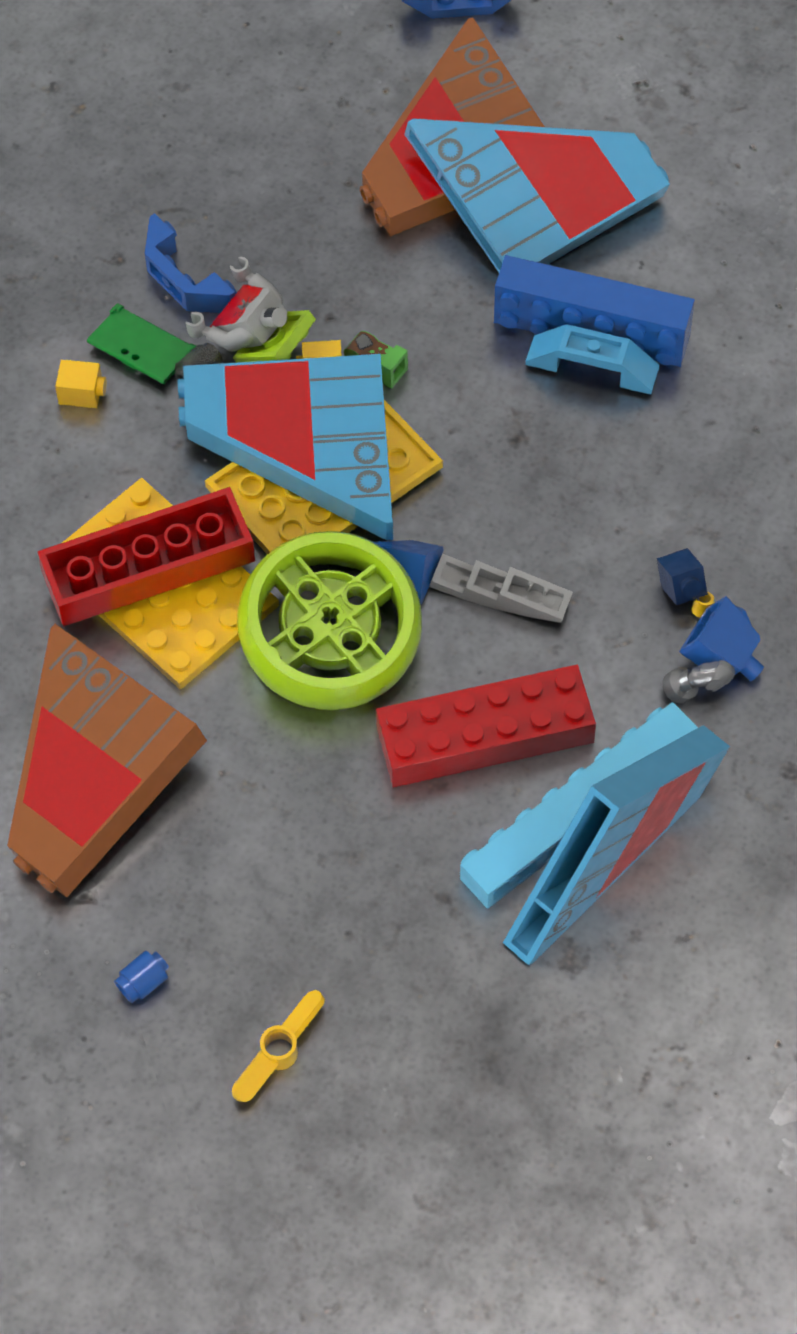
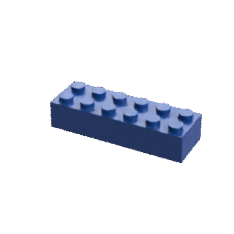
[494,255,695,367]

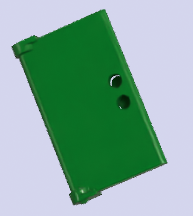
[87,303,198,384]

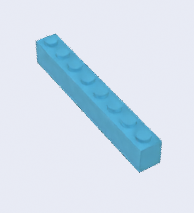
[460,702,698,909]

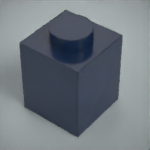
[657,548,708,605]

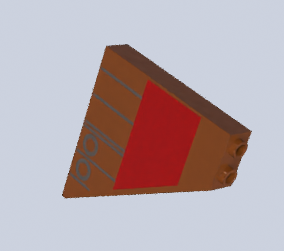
[360,17,545,237]
[7,624,207,897]

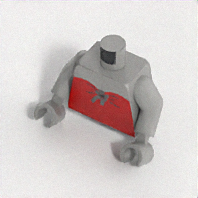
[185,257,287,351]

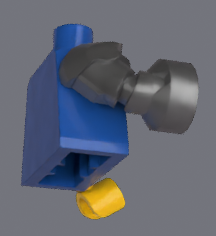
[663,592,764,703]

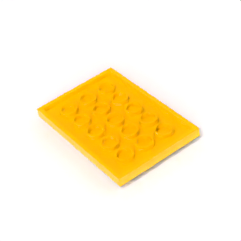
[205,400,443,554]
[62,477,279,690]

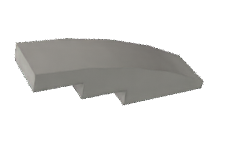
[429,553,573,623]

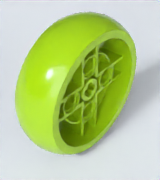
[237,531,422,710]

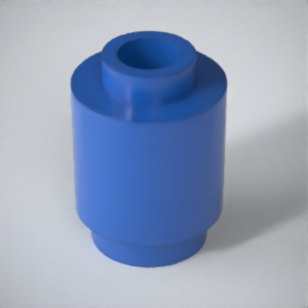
[114,950,169,1003]

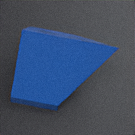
[374,540,444,605]

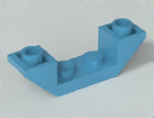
[525,324,660,394]

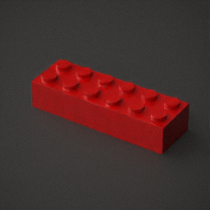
[37,487,255,627]
[376,664,596,788]

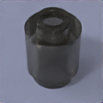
[175,343,223,381]

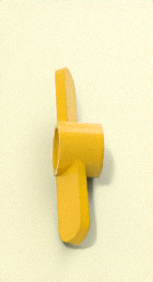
[232,990,325,1102]

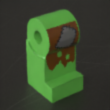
[343,331,408,389]

